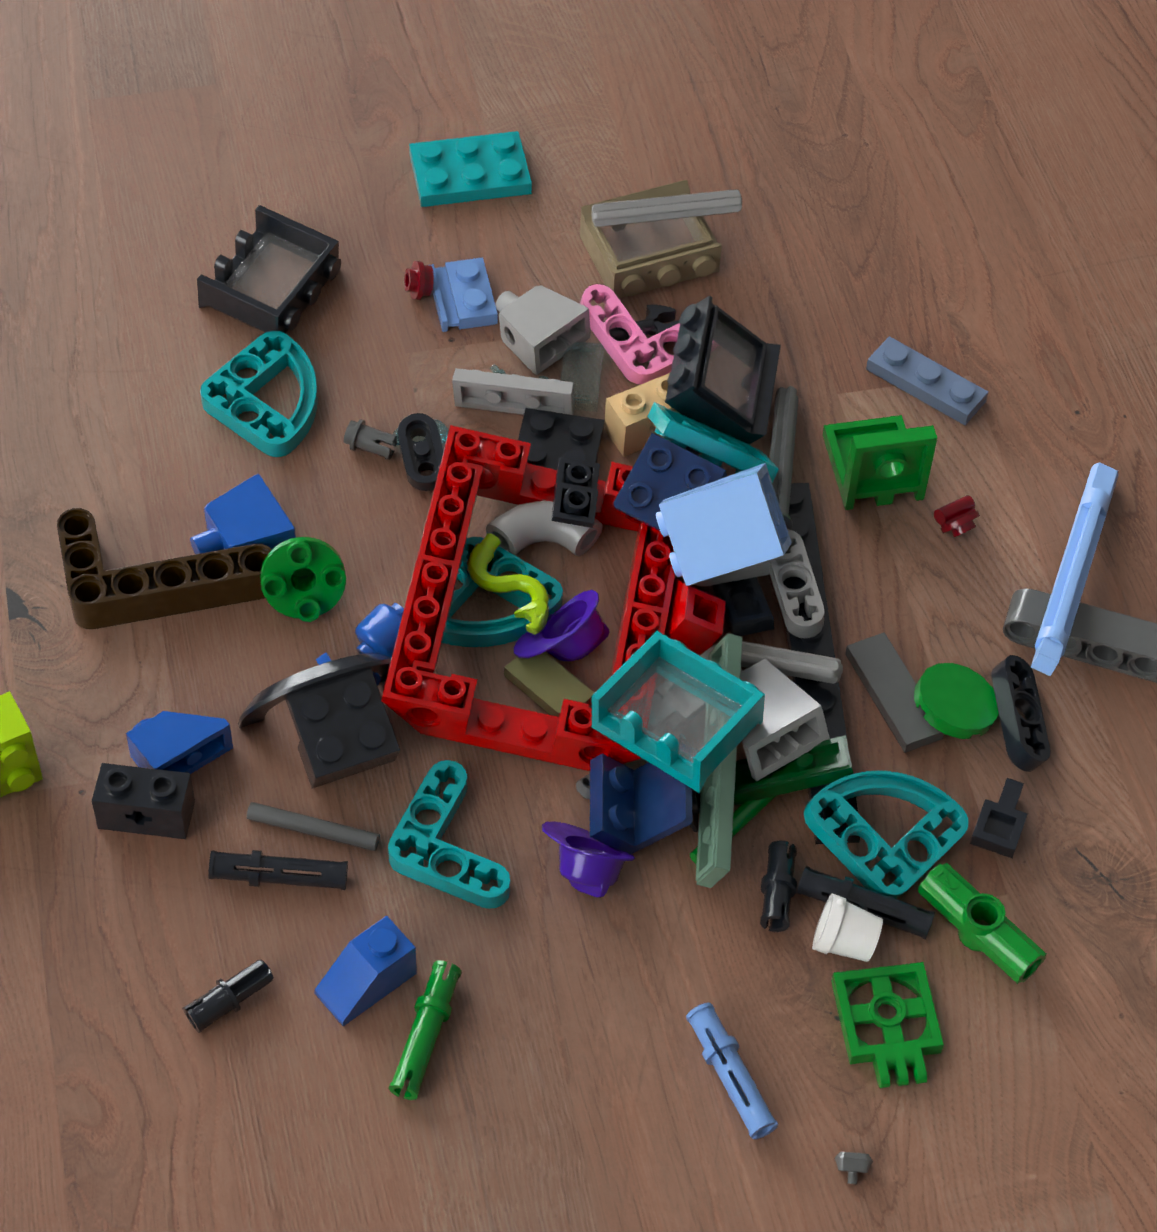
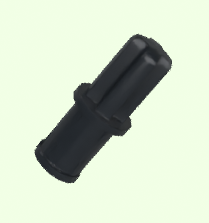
[183,960,274,1033]

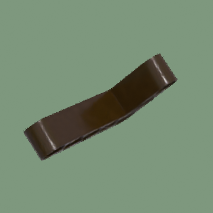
[57,508,272,629]

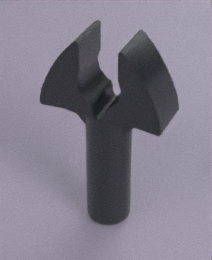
[609,304,679,345]

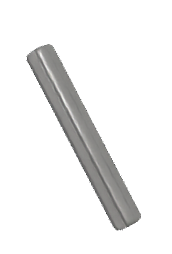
[591,189,742,227]

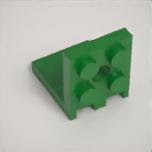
[822,415,938,510]

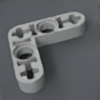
[694,529,824,638]

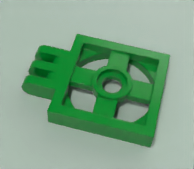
[831,962,944,1088]

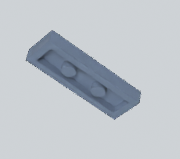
[866,336,988,425]

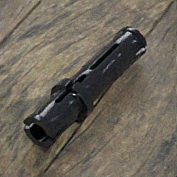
[208,850,348,890]
[796,866,935,940]

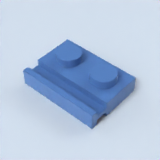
[430,257,498,332]

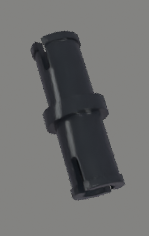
[760,840,797,932]

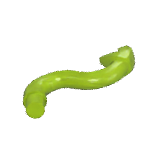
[467,533,549,635]

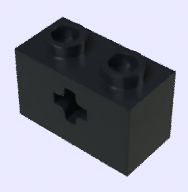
[92,763,195,839]

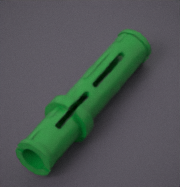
[389,960,462,1100]

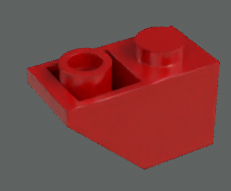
[664,578,726,656]

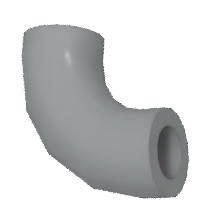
[486,500,603,556]

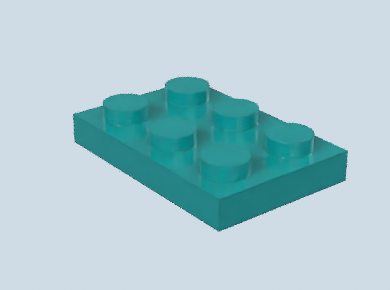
[409,131,532,207]
[647,402,779,483]

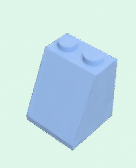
[656,463,792,586]

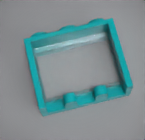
[592,631,765,793]

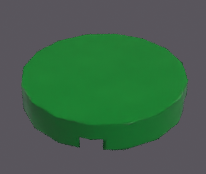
[914,663,999,739]

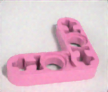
[580,284,718,385]

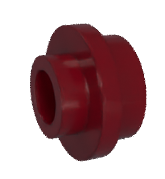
[404,261,434,300]

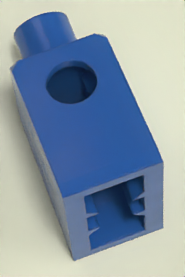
[190,474,296,554]

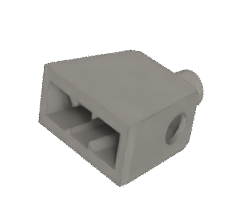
[496,286,591,375]

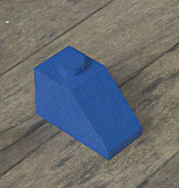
[126,711,233,774]
[314,916,417,1026]

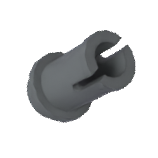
[344,419,398,460]

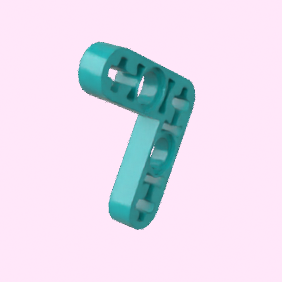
[388,760,510,909]

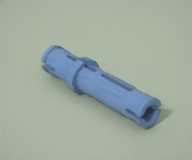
[686,1003,778,1140]

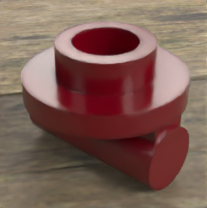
[934,495,980,537]

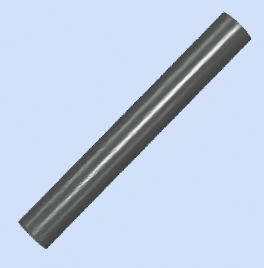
[247,802,380,851]

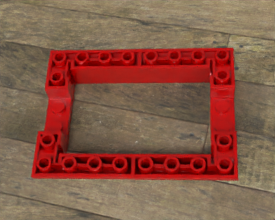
[381,425,675,771]

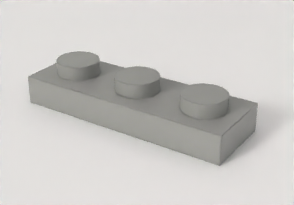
[452,368,575,415]

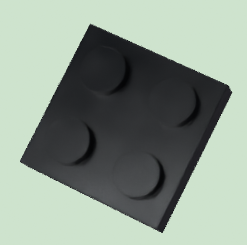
[518,408,604,470]

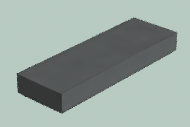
[845,632,944,753]

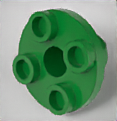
[260,537,346,622]

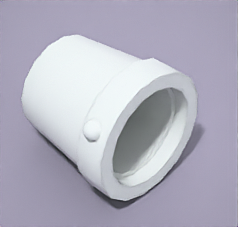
[812,893,883,962]

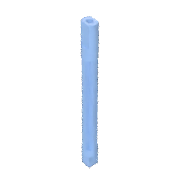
[1031,462,1118,676]

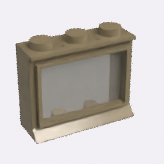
[580,179,722,299]

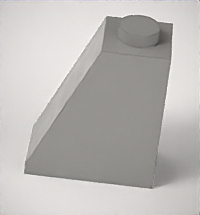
[740,659,830,781]

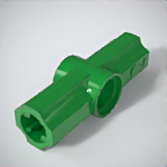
[918,862,1047,984]

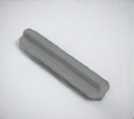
[741,641,843,684]

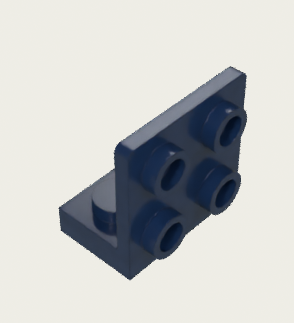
[613,433,727,532]
[590,744,692,854]

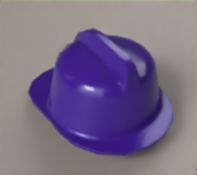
[514,590,610,661]
[541,821,635,898]

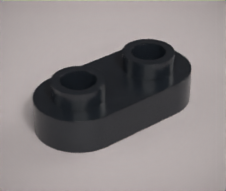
[397,413,444,491]

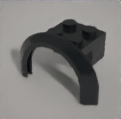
[238,653,400,789]

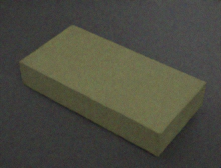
[504,652,594,717]

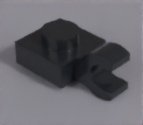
[970,778,1028,859]

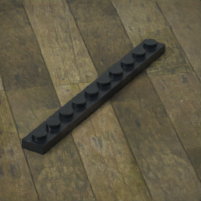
[783,483,861,845]

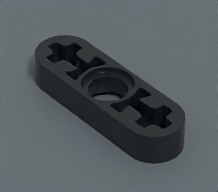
[991,655,1051,772]

